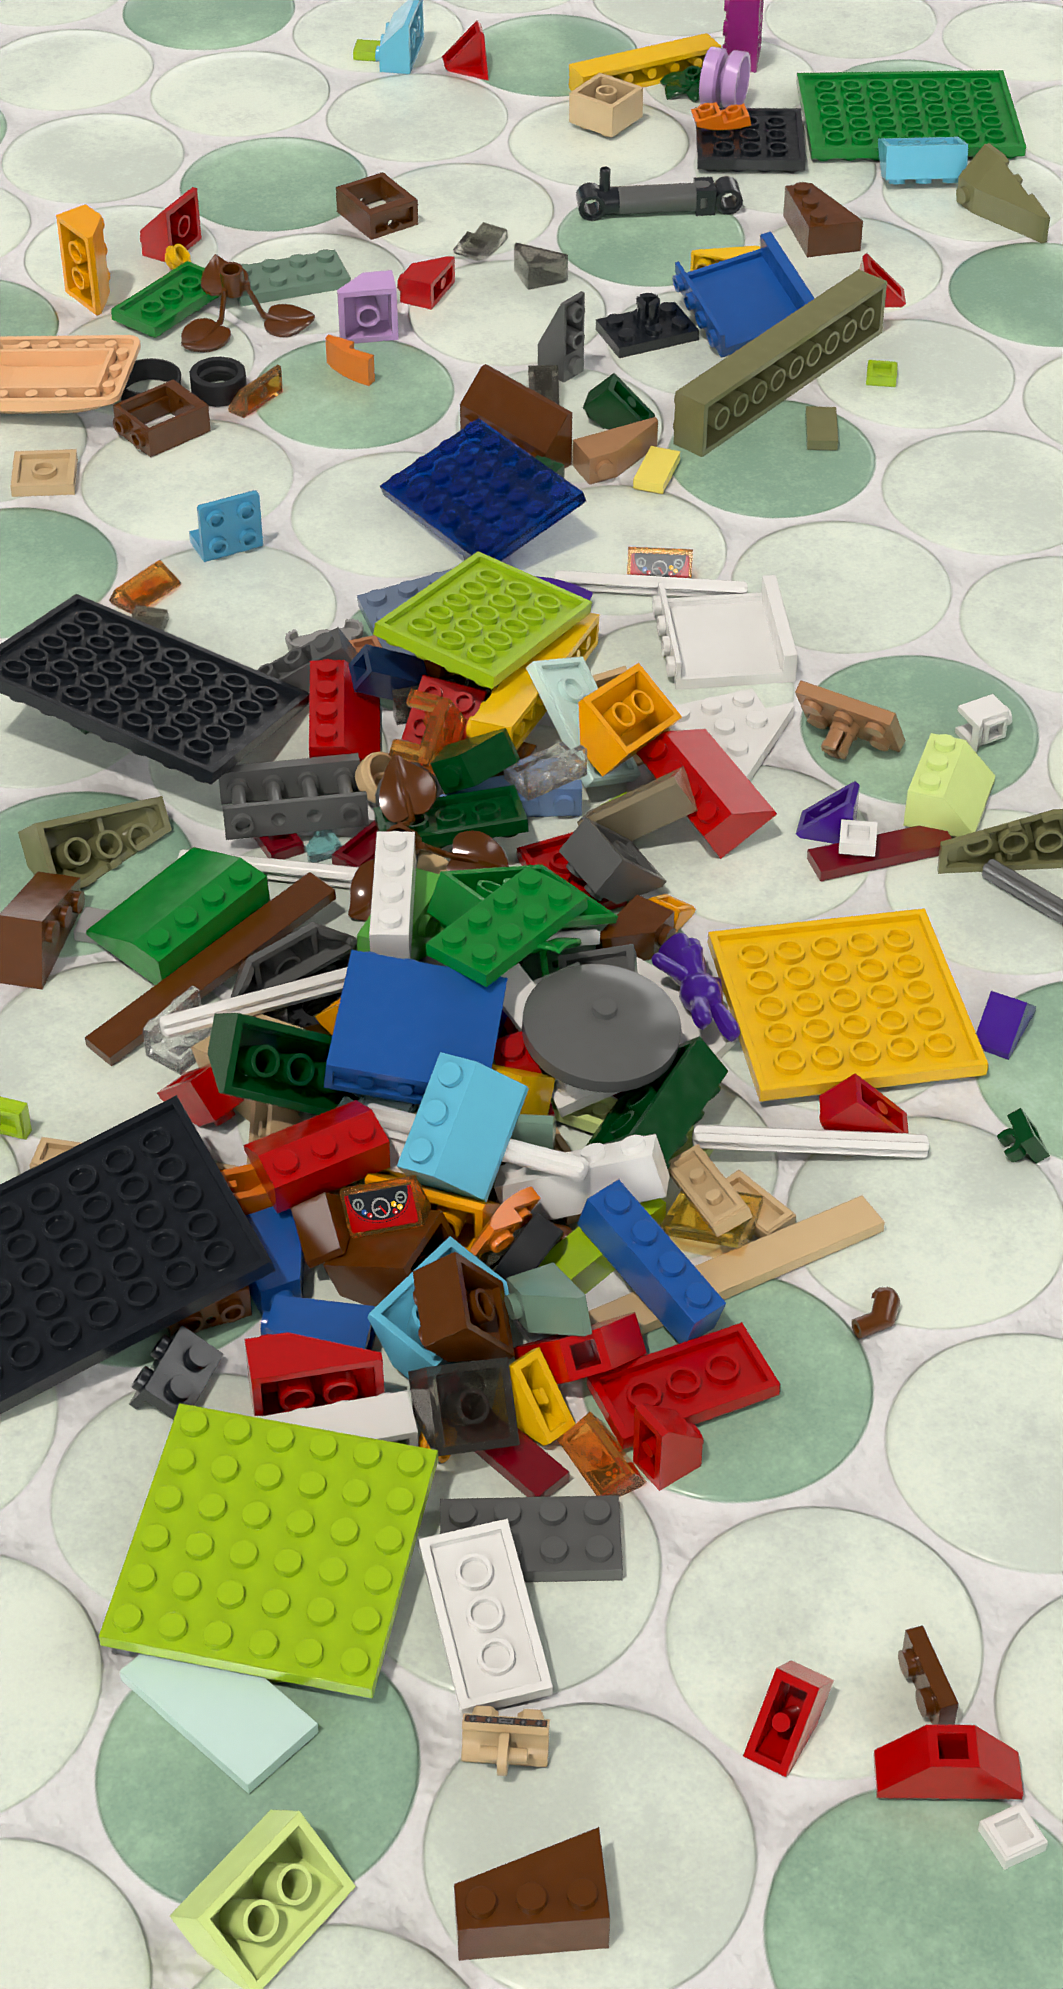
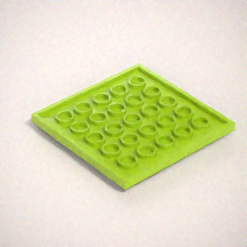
[99,1403,438,1699]

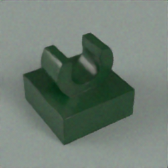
[997,1108,1050,1164]

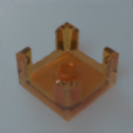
[388,689,467,776]

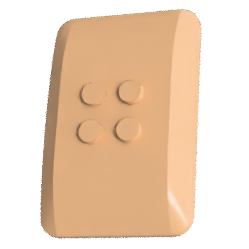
[0,335,141,414]

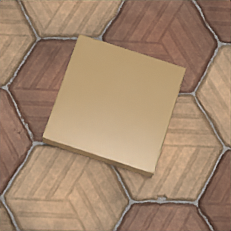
[10,449,78,497]

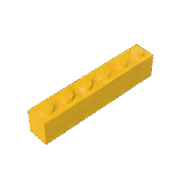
[569,33,721,91]

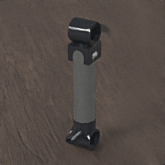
[576,166,743,221]

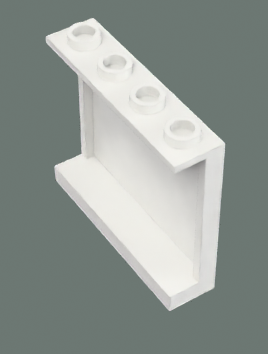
[652,575,798,690]

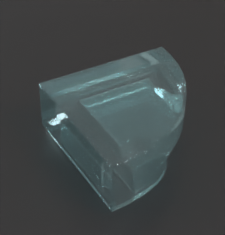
[306,830,342,863]

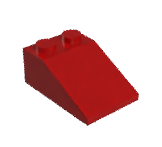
[244,1332,385,1416]

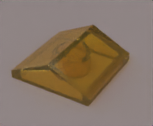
[660,1191,763,1248]

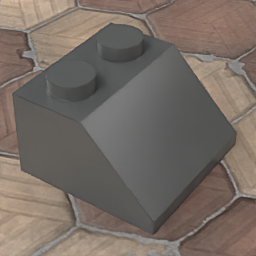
[559,817,667,904]

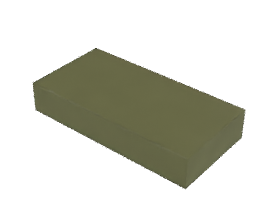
[805,406,838,450]

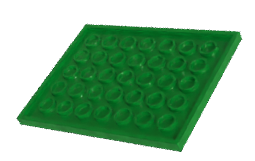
[796,70,1026,161]

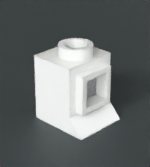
[955,694,1012,753]

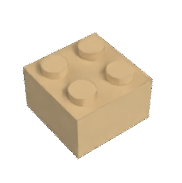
[569,73,643,137]

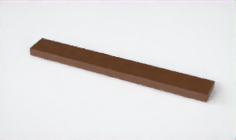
[85,872,336,1066]

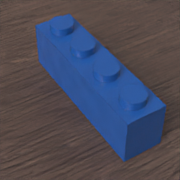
[577,1179,726,1344]

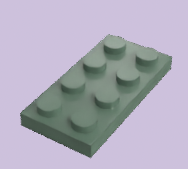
[237,249,351,307]

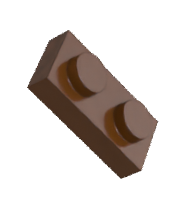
[898,1625,959,1725]

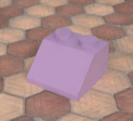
[337,270,398,344]

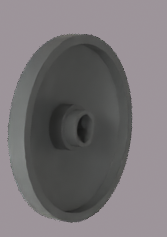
[522,964,681,1093]

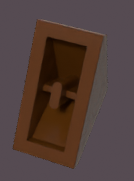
[291,1192,351,1269]

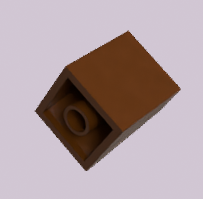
[323,1210,459,1307]

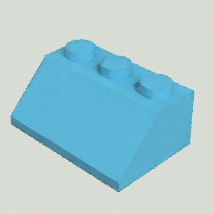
[375,0,424,74]
[878,137,968,184]
[397,1052,529,1202]
[368,1236,509,1391]

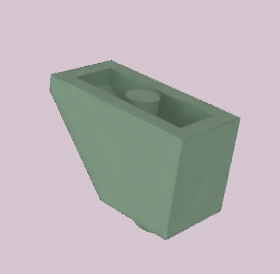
[512,1114,556,1150]
[504,1262,592,1336]

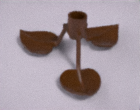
[181,254,315,352]
[348,755,509,921]

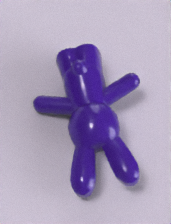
[651,933,740,1042]

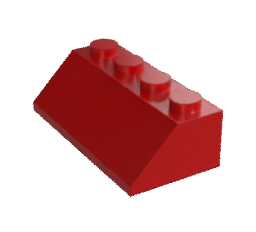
[309,659,380,762]
[636,729,777,859]

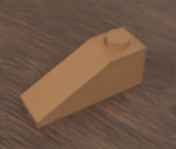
[573,417,658,485]

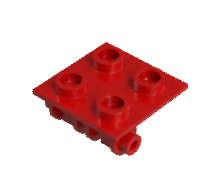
[401,675,487,751]

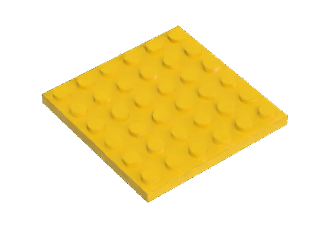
[707,908,989,1102]

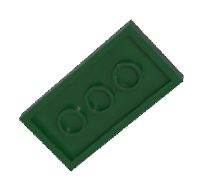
[373,784,529,849]

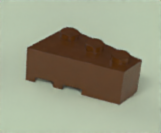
[783,182,863,257]
[0,871,85,990]
[454,1827,610,1961]

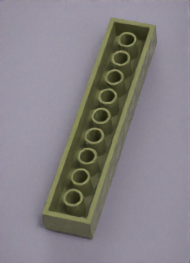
[673,269,887,457]

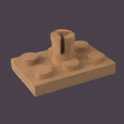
[795,680,905,760]

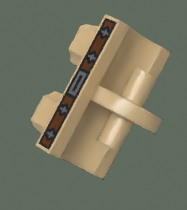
[461,1705,550,1776]

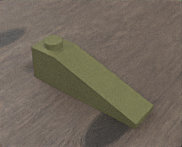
[956,143,1050,243]
[18,796,172,888]
[937,809,1063,874]

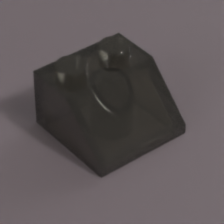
[408,1357,520,1456]

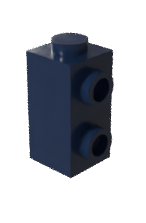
[348,644,428,705]

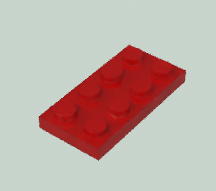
[587,1322,781,1450]

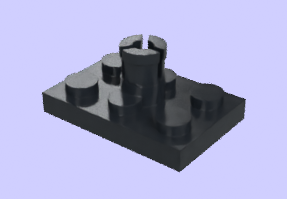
[596,293,699,358]

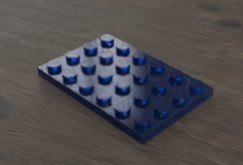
[380,418,587,561]

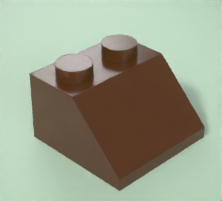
[413,1252,515,1362]

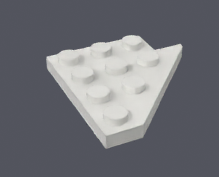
[667,688,794,781]

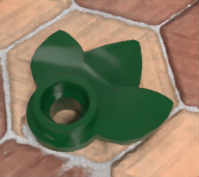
[660,66,702,102]

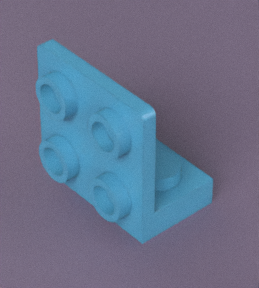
[189,490,263,562]

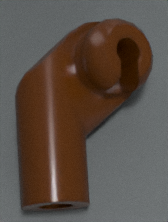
[851,1287,900,1339]

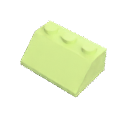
[903,733,995,837]
[170,1810,356,1989]

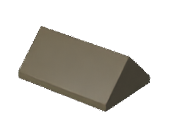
[577,767,697,841]

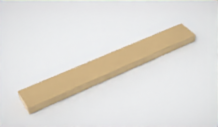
[588,1195,885,1335]

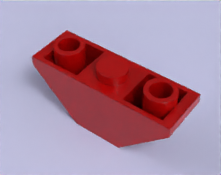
[514,1312,647,1384]
[873,1724,1023,1799]

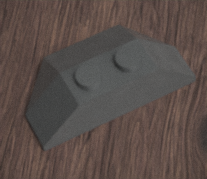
[231,922,358,1017]

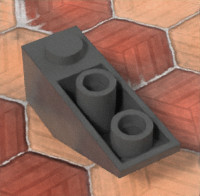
[538,291,585,383]
[258,627,358,692]

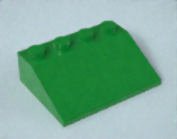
[86,847,270,985]
[427,864,618,928]

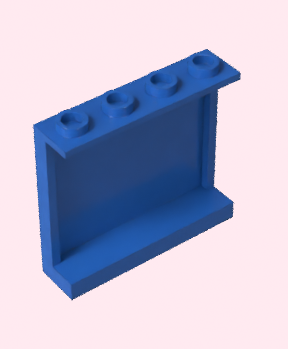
[672,231,815,358]
[324,950,508,1105]

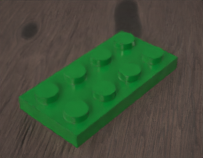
[111,261,219,338]
[426,866,588,987]

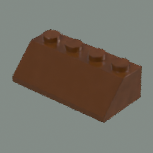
[460,364,572,468]

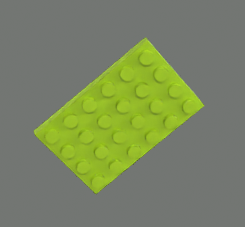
[373,551,592,689]

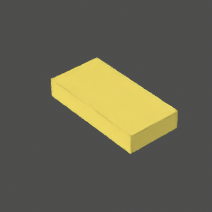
[633,446,680,494]

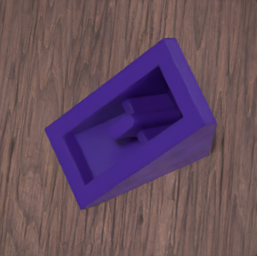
[796,781,860,844]
[976,991,1036,1060]

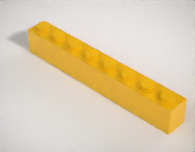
[466,613,600,751]

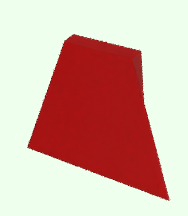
[442,20,488,81]
[859,253,906,308]

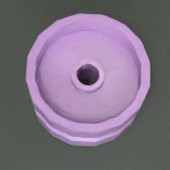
[699,47,751,108]

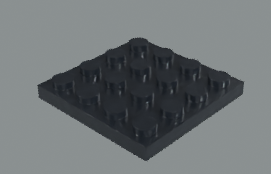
[695,107,806,173]

